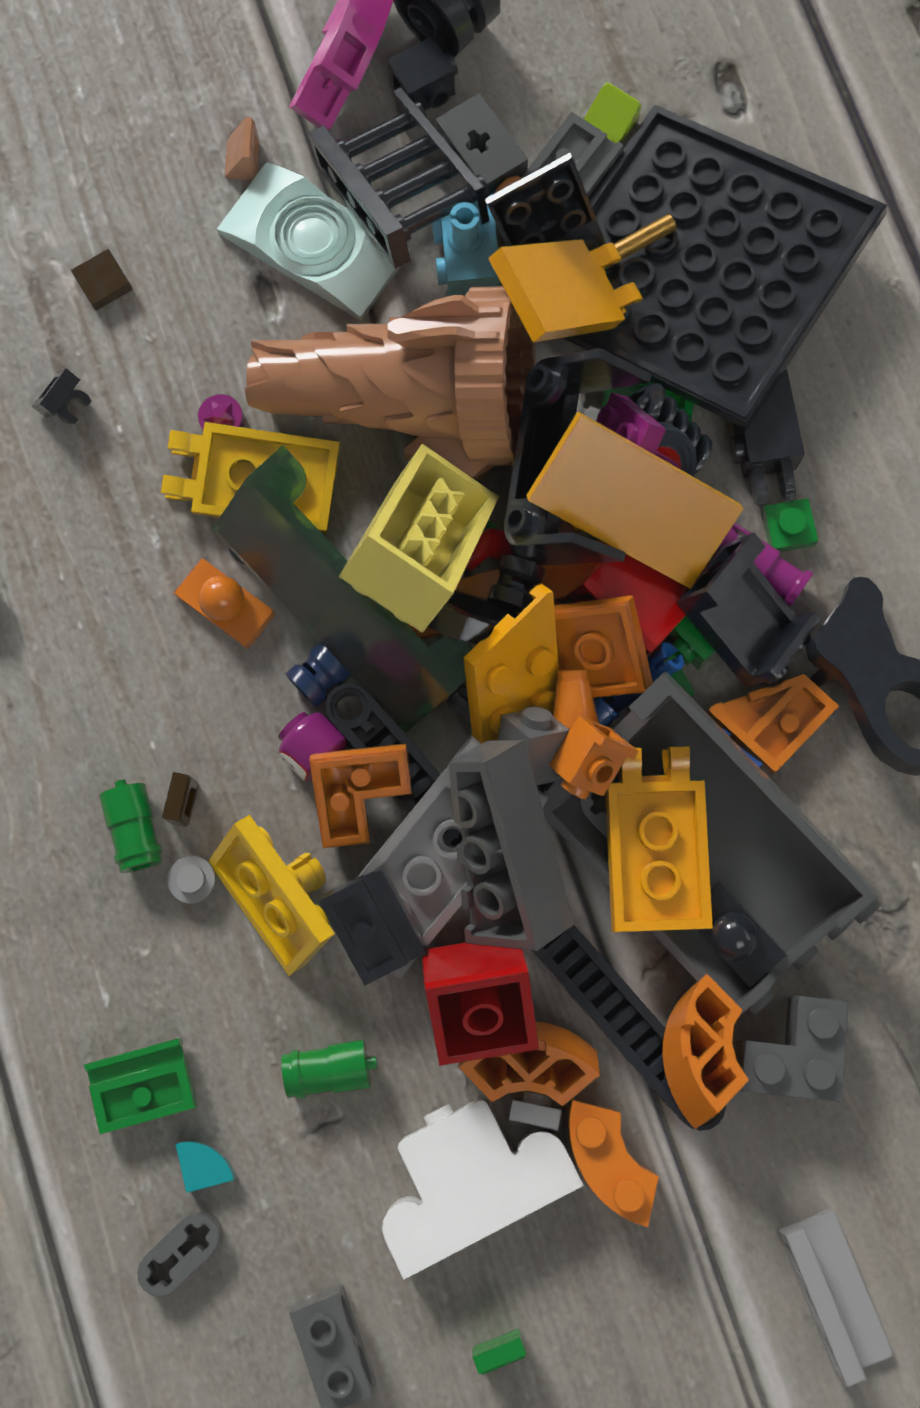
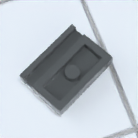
[521,112,623,198]

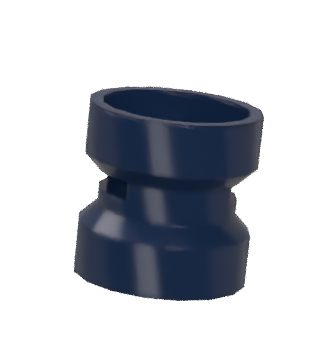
[285,643,350,708]

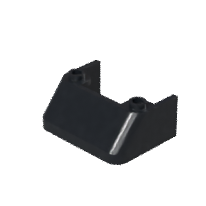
[504,348,651,566]

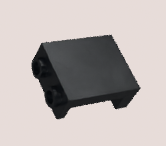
[676,532,820,687]

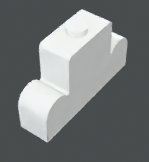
[382,1098,584,1280]

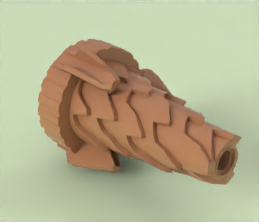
[244,286,536,480]

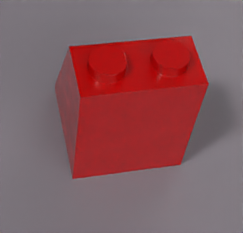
[567,553,709,655]
[422,943,539,1066]

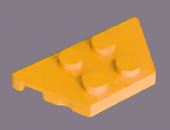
[464,584,559,744]

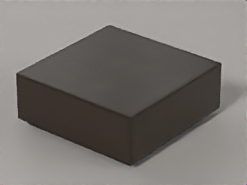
[70,249,133,311]
[162,772,199,827]

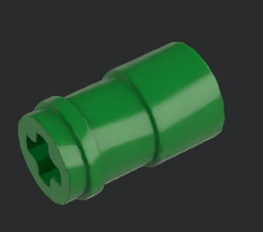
[99,779,162,873]
[281,1040,378,1099]

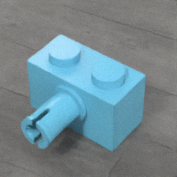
[432,194,501,296]

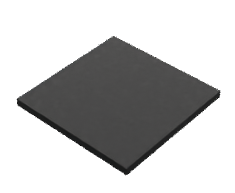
[563,104,887,429]

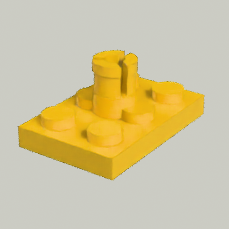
[208,815,335,976]

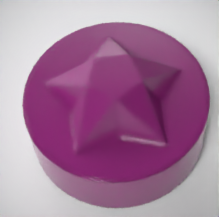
[198,394,245,431]

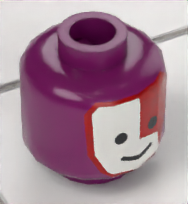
[278,712,348,781]

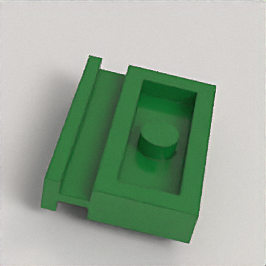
[84,1038,198,1135]

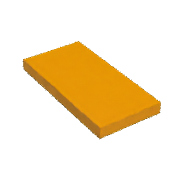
[526,412,744,589]

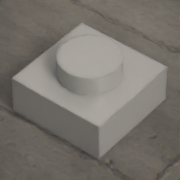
[508,1091,562,1130]

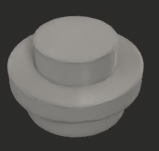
[168,856,216,904]

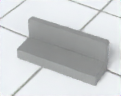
[777,1210,893,1387]

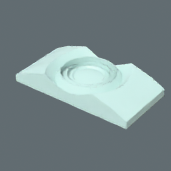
[217,162,410,322]

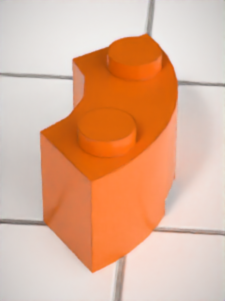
[663,974,749,1129]
[458,1021,600,1106]
[567,1099,659,1227]

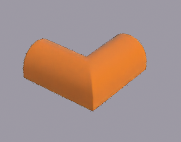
[309,744,412,848]

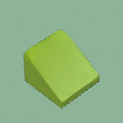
[584,82,641,144]

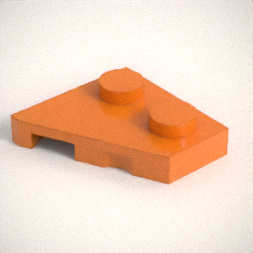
[707,674,839,775]

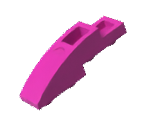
[289,0,393,131]

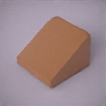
[224,117,260,180]

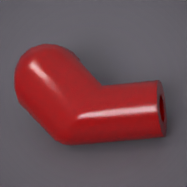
[466,528,514,571]

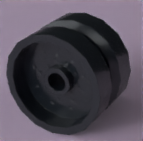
[393,0,500,58]

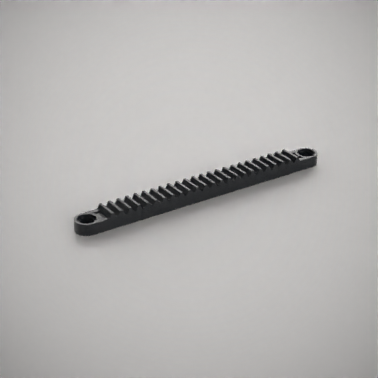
[325,683,726,1131]

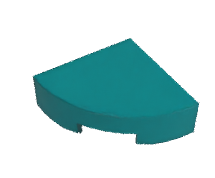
[175,1141,237,1193]

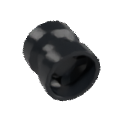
[487,554,546,613]

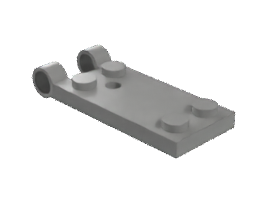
[329,736,548,979]

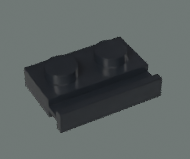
[318,865,428,986]

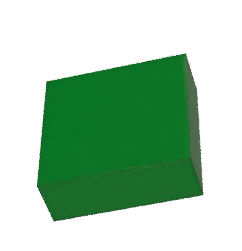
[472,1328,526,1375]

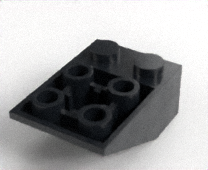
[485,153,606,251]

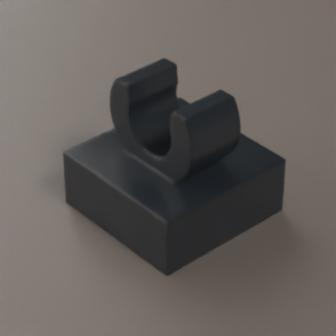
[32,368,91,425]

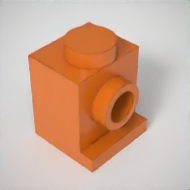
[549,715,639,800]

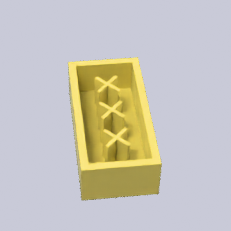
[339,444,499,633]

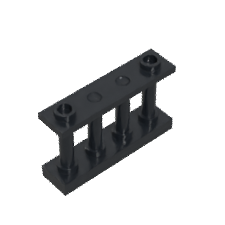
[308,87,490,269]

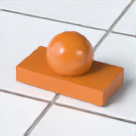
[174,558,276,650]

